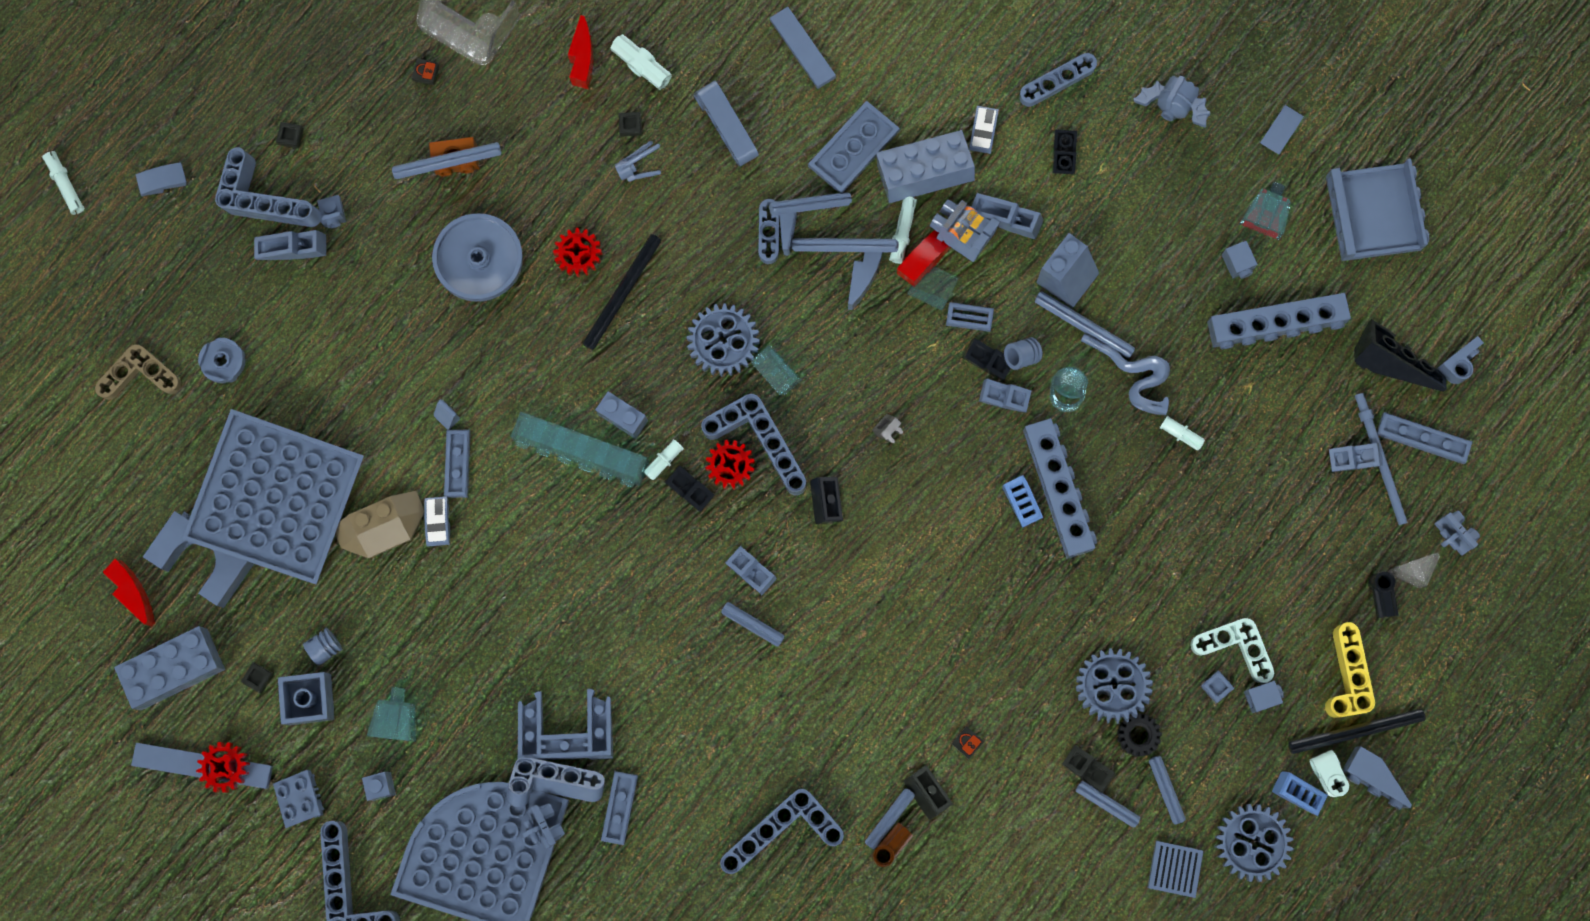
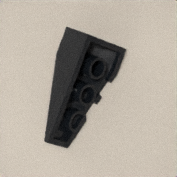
[1354,319,1447,392]

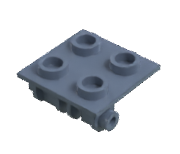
[273,770,325,828]

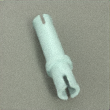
[42,151,85,215]
[889,196,917,264]

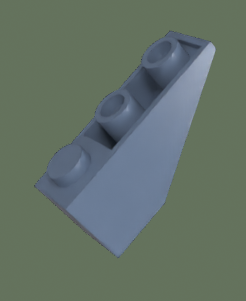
[1342,746,1412,810]

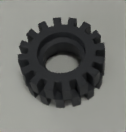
[1117,714,1162,757]

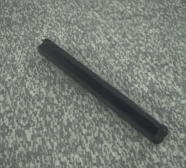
[583,234,661,350]
[1288,709,1426,754]

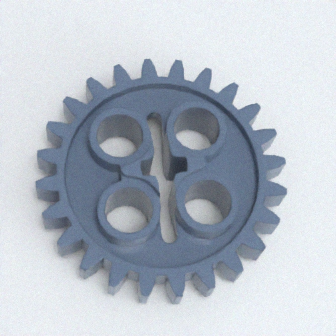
[687,303,760,377]
[1076,649,1153,724]
[1215,804,1294,882]

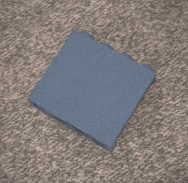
[1326,159,1429,261]

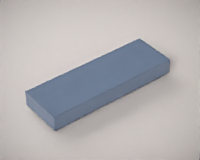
[444,430,471,498]
[601,771,638,845]

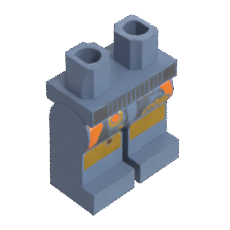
[930,199,1000,262]

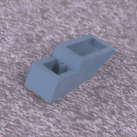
[972,193,1044,240]
[254,230,326,260]
[848,252,883,310]

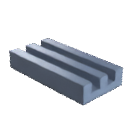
[946,302,994,332]

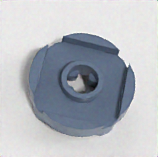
[198,338,245,383]

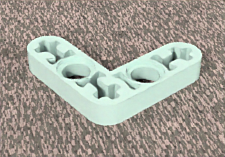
[1190,618,1274,684]

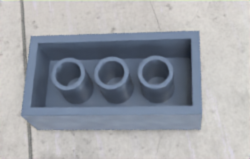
[876,130,975,203]
[114,626,225,710]

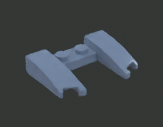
[518,689,613,761]

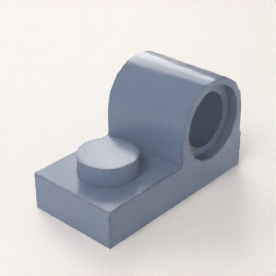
[1436,336,1484,384]

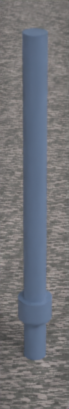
[1355,393,1408,525]

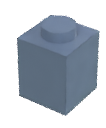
[1222,241,1258,279]
[1244,681,1284,713]
[362,772,396,801]

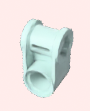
[1310,750,1349,797]

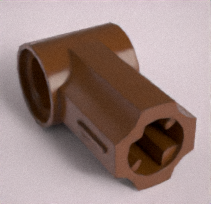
[872,822,914,867]

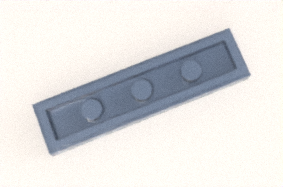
[770,7,836,89]
[1377,412,1472,464]

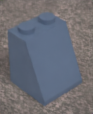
[1036,233,1099,309]

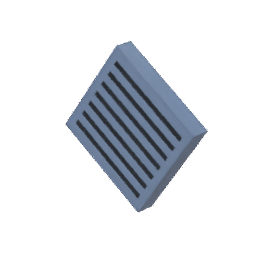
[1147,841,1203,898]

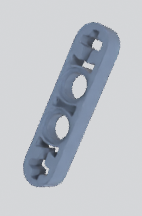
[1019,53,1097,107]

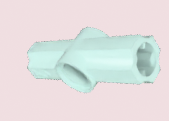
[610,34,672,90]

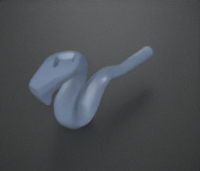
[1081,333,1170,415]

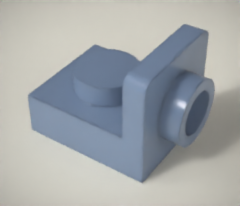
[317,195,346,228]

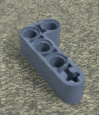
[694,80,759,167]
[508,757,604,807]

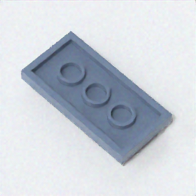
[808,101,900,193]

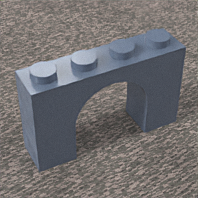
[143,511,254,608]

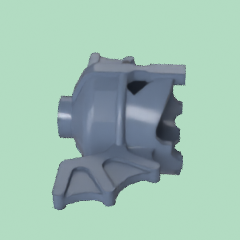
[1134,76,1211,128]

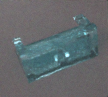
[751,345,802,395]

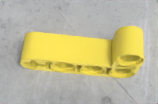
[1325,622,1375,718]

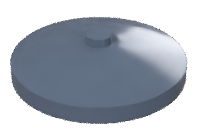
[432,213,523,302]

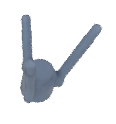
[614,141,661,182]

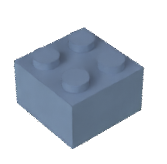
[278,672,335,725]

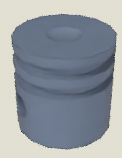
[1004,337,1042,370]
[303,628,342,666]

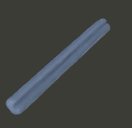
[392,142,501,179]
[791,238,899,252]
[1035,292,1135,358]

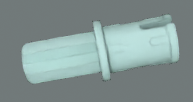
[1160,416,1205,450]
[644,439,684,480]

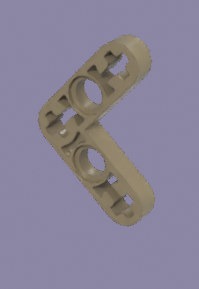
[95,345,182,400]

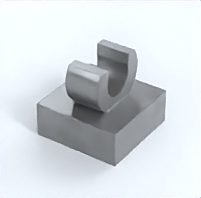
[872,414,903,443]

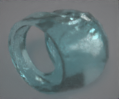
[1050,367,1088,412]

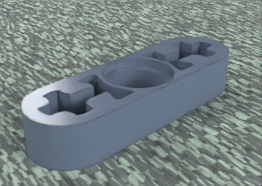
[758,199,779,264]

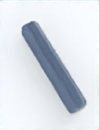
[721,602,784,647]
[1149,756,1186,824]
[1076,781,1140,827]
[865,788,915,849]

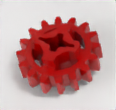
[553,228,602,277]
[705,440,755,490]
[196,742,250,793]

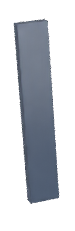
[131,743,273,789]

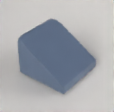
[434,399,460,430]

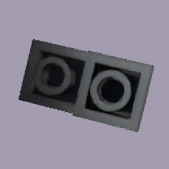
[1052,129,1077,175]

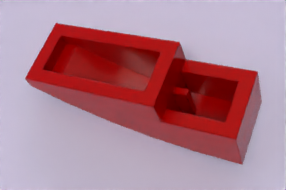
[568,15,594,90]
[897,230,951,287]
[103,559,155,627]

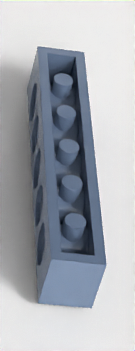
[1207,293,1351,349]
[1023,418,1097,559]

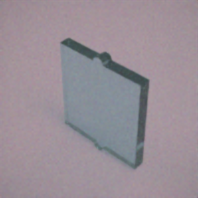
[908,267,959,311]

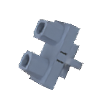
[1434,511,1480,556]
[522,804,565,849]

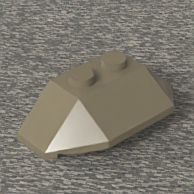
[335,491,425,559]

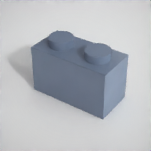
[595,392,648,439]

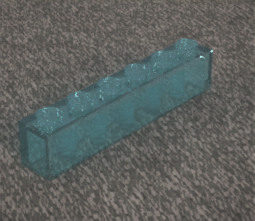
[510,412,649,488]

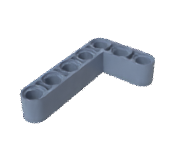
[215,147,322,227]
[701,394,806,495]
[720,789,844,874]
[320,821,400,921]

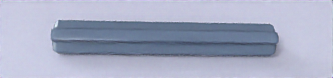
[769,192,852,215]

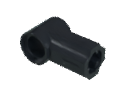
[1368,571,1399,618]

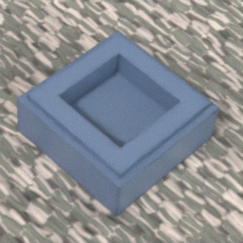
[1201,670,1234,704]

